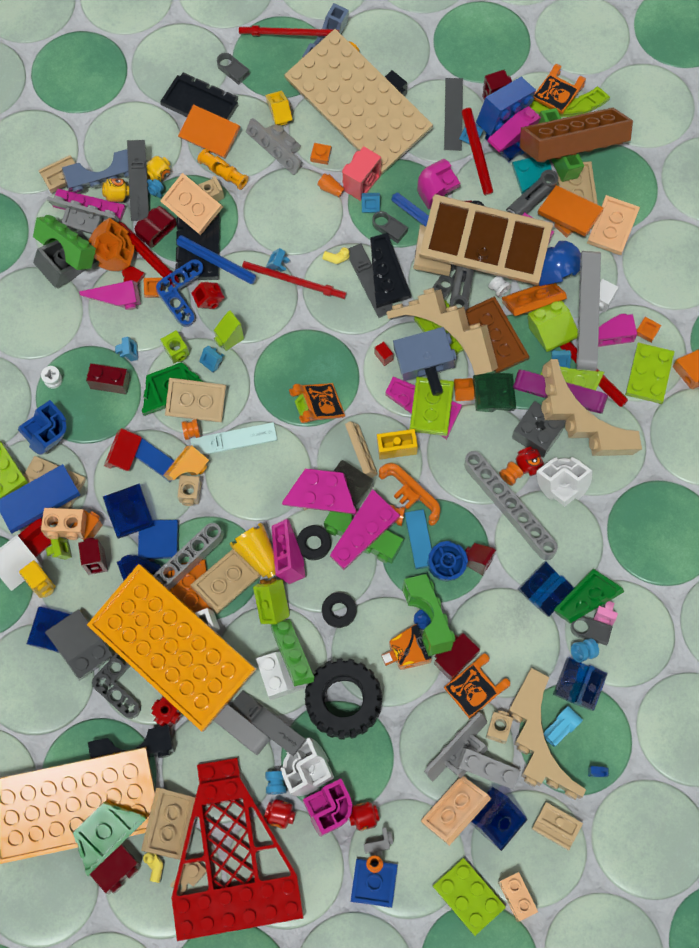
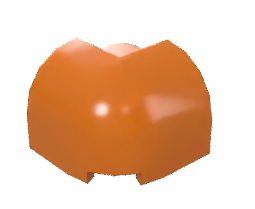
[88,218,135,271]

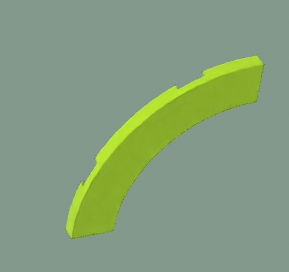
[529,86,610,117]

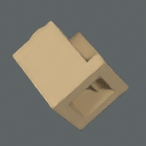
[198,176,224,202]

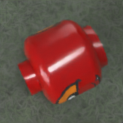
[515,447,544,476]
[264,799,296,829]
[349,801,380,831]

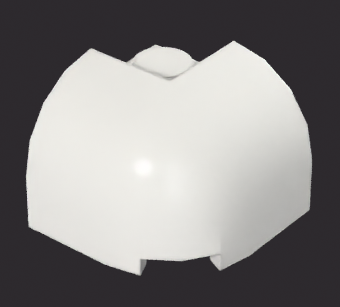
[537,457,592,507]
[281,737,334,796]

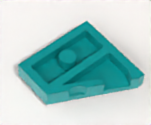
[512,157,552,194]

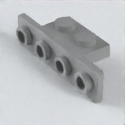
[246,118,301,175]
[47,196,119,234]
[424,712,488,781]

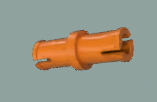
[366,855,383,873]

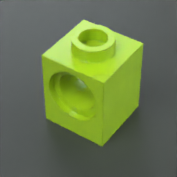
[160,330,190,364]

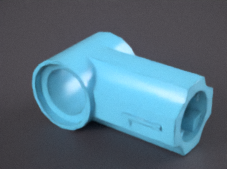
[543,706,583,747]

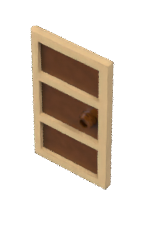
[419,194,553,285]

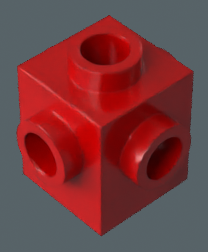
[191,282,225,309]
[151,696,182,728]

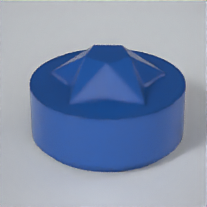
[414,610,431,630]

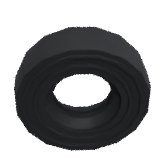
[297,525,331,560]
[321,592,357,628]

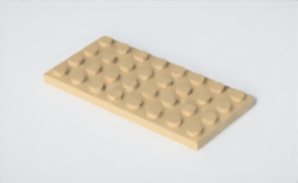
[284,29,433,174]

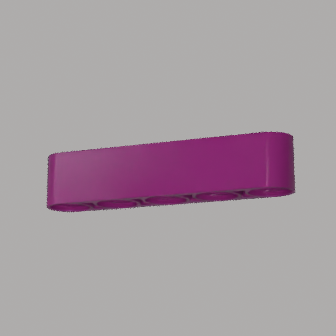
[513,369,608,414]

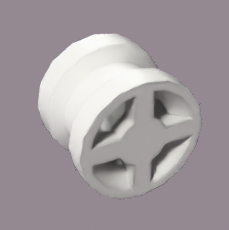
[488,276,512,298]
[41,366,62,389]

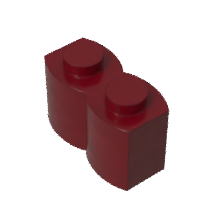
[134,206,177,248]

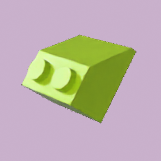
[528,300,578,352]

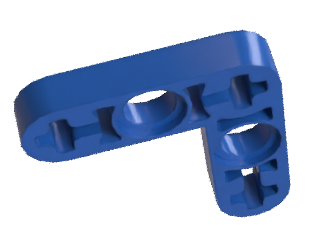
[156,259,203,327]

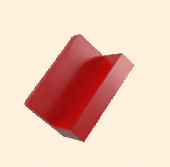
[104,428,142,471]
[18,518,51,557]

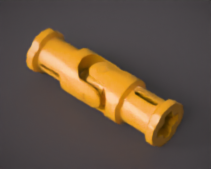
[197,149,249,190]

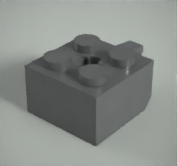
[512,401,566,458]

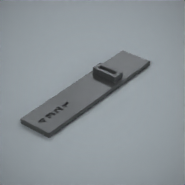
[444,78,463,151]
[127,140,149,221]
[348,243,393,318]
[229,690,307,756]

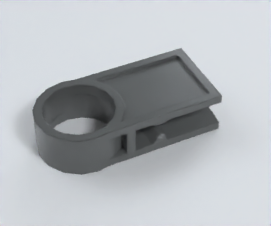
[217,53,250,85]
[372,211,408,244]
[570,616,613,646]

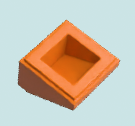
[454,378,474,401]

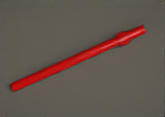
[239,25,340,36]
[242,261,347,299]

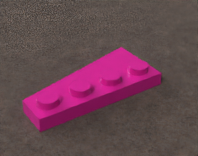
[385,377,462,440]
[330,489,400,570]

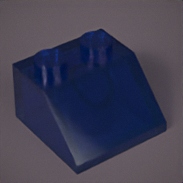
[103,484,155,539]
[470,787,528,851]

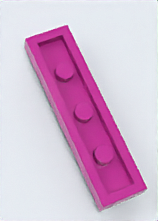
[52,188,126,223]

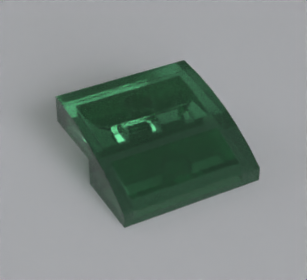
[473,373,516,412]

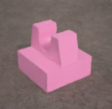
[593,601,618,626]

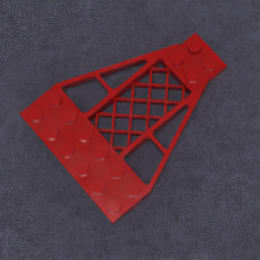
[171,758,304,941]

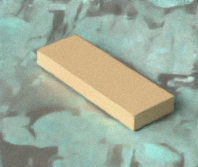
[345,421,377,478]

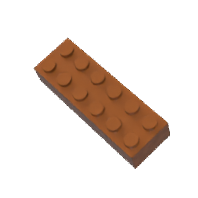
[520,107,633,162]

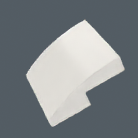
[0,535,43,591]

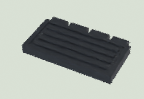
[160,72,238,120]
[175,212,220,281]

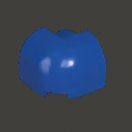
[539,241,581,286]
[18,400,66,455]

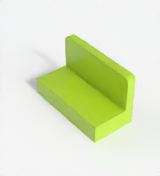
[253,579,290,624]

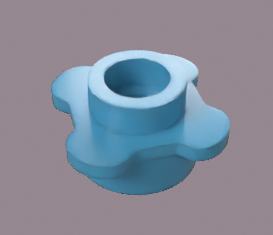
[147,179,164,198]

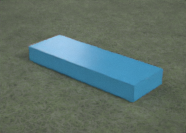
[405,509,432,570]

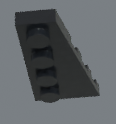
[370,233,411,308]

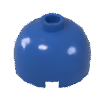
[427,541,468,582]

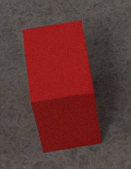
[374,341,393,366]

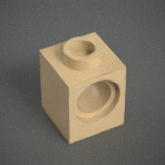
[177,475,201,506]
[486,711,513,744]

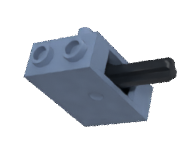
[393,327,457,396]

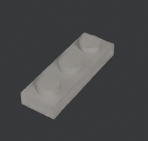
[457,748,521,789]

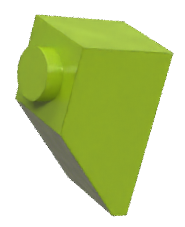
[214,310,244,351]

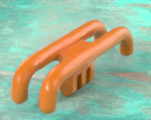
[379,463,441,526]

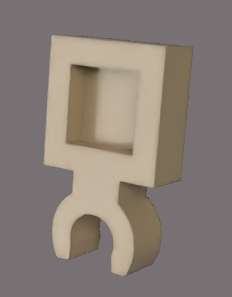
[171,856,207,896]

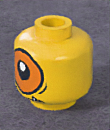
[146,156,171,182]
[102,178,129,202]

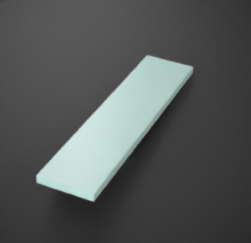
[190,422,277,455]

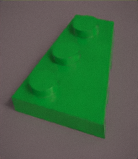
[554,569,624,623]

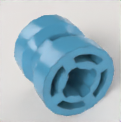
[571,638,599,662]
[265,771,286,795]

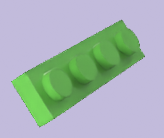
[271,619,314,686]

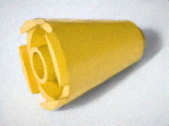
[229,523,275,579]

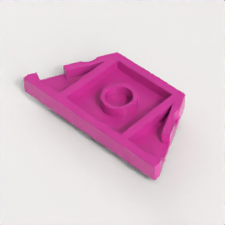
[282,468,357,515]

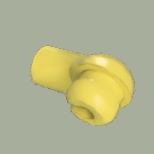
[322,247,350,264]
[143,852,163,883]

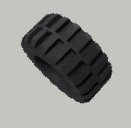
[305,658,382,740]

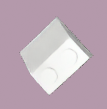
[256,652,307,701]

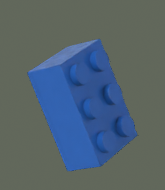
[476,76,536,136]

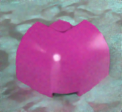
[417,159,460,210]
[302,779,353,837]

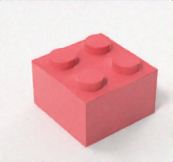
[342,146,381,201]

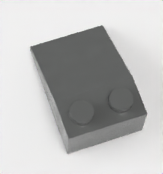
[33,231,98,288]
[45,609,113,681]

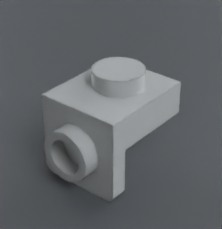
[364,827,393,857]

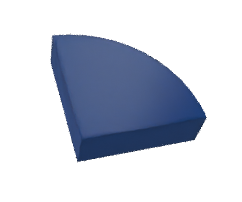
[588,766,609,777]

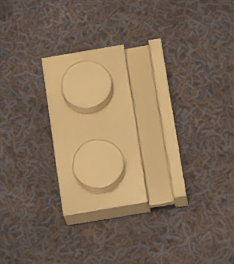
[39,155,75,193]
[531,802,583,851]

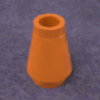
[317,173,345,197]

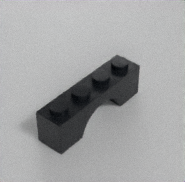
[88,725,175,761]

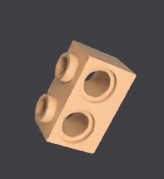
[41,508,87,540]
[498,872,538,922]

